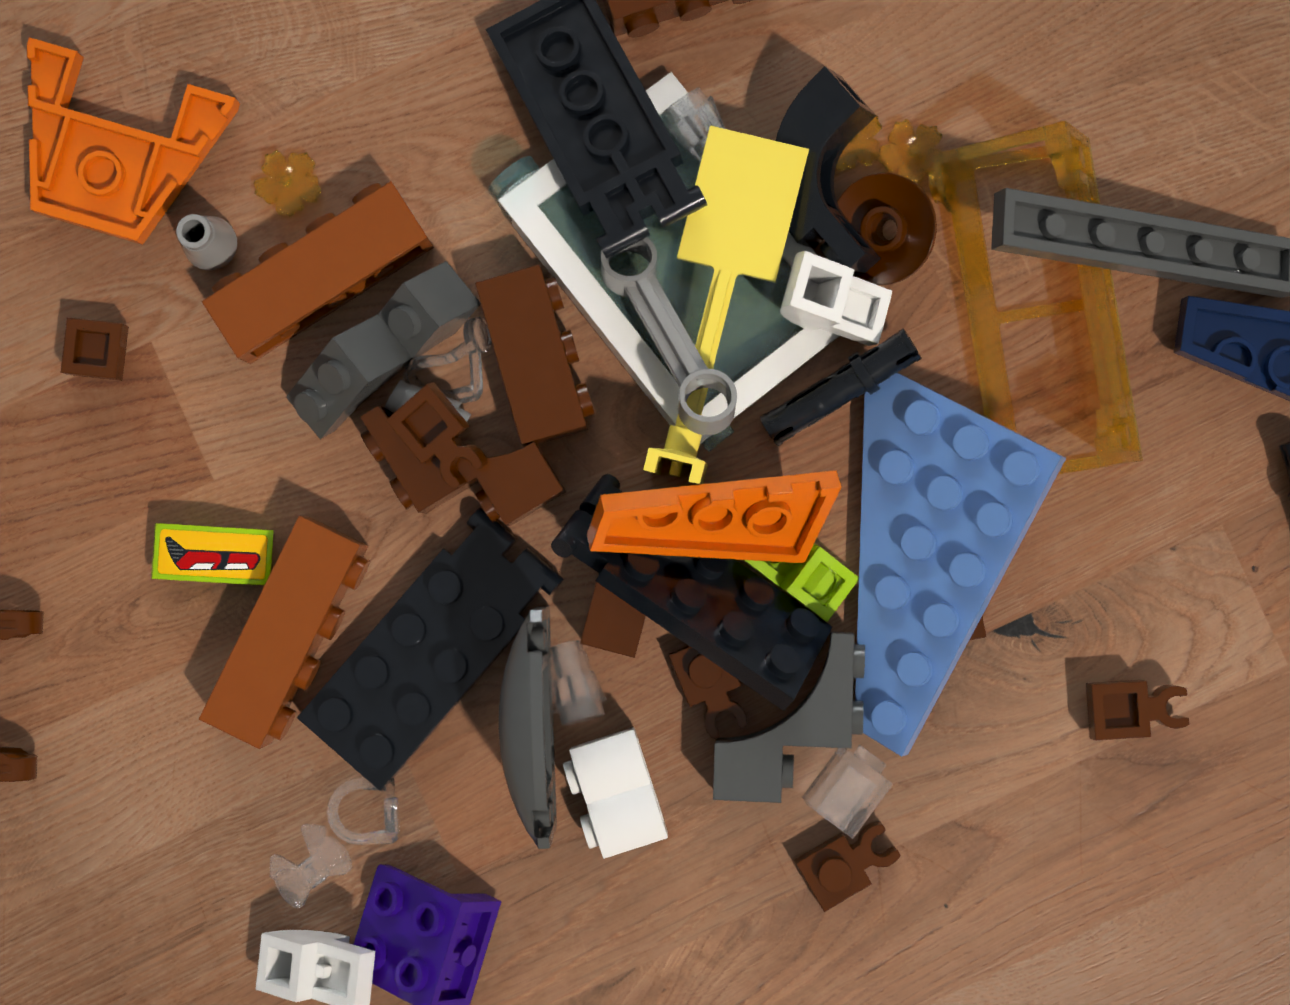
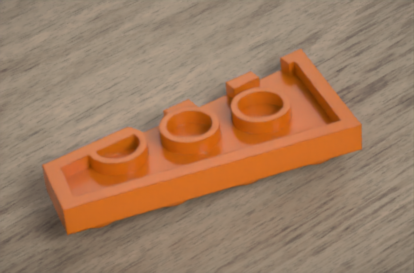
[587,470,842,563]

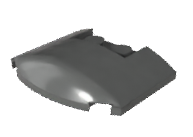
[498,606,557,849]

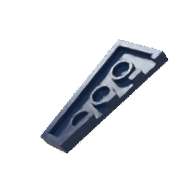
[1174,296,1290,401]

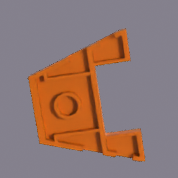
[27,37,240,245]

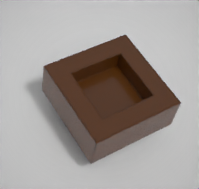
[60,318,129,381]

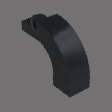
[775,66,881,273]

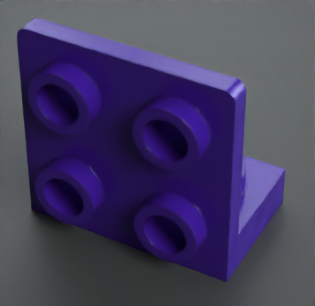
[353,864,501,1005]

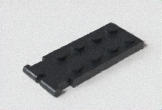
[486,0,707,259]
[551,474,833,711]
[297,507,564,791]

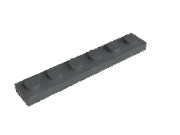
[991,188,1290,298]

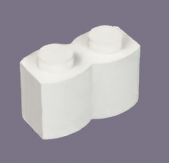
[563,727,668,859]

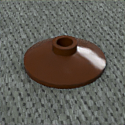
[837,173,937,285]

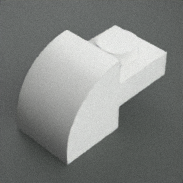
[780,251,893,346]
[256,930,375,1005]

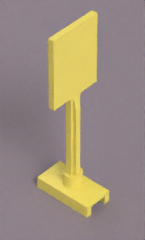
[643,125,809,485]

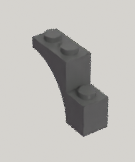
[286,261,481,440]
[713,631,865,803]

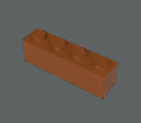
[201,181,434,364]
[199,516,370,749]

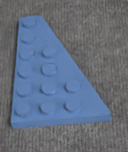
[855,372,1066,757]

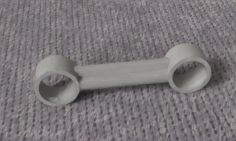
[601,237,737,435]

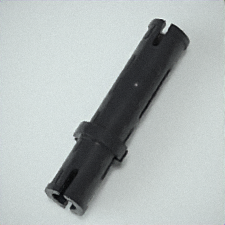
[760,328,922,446]

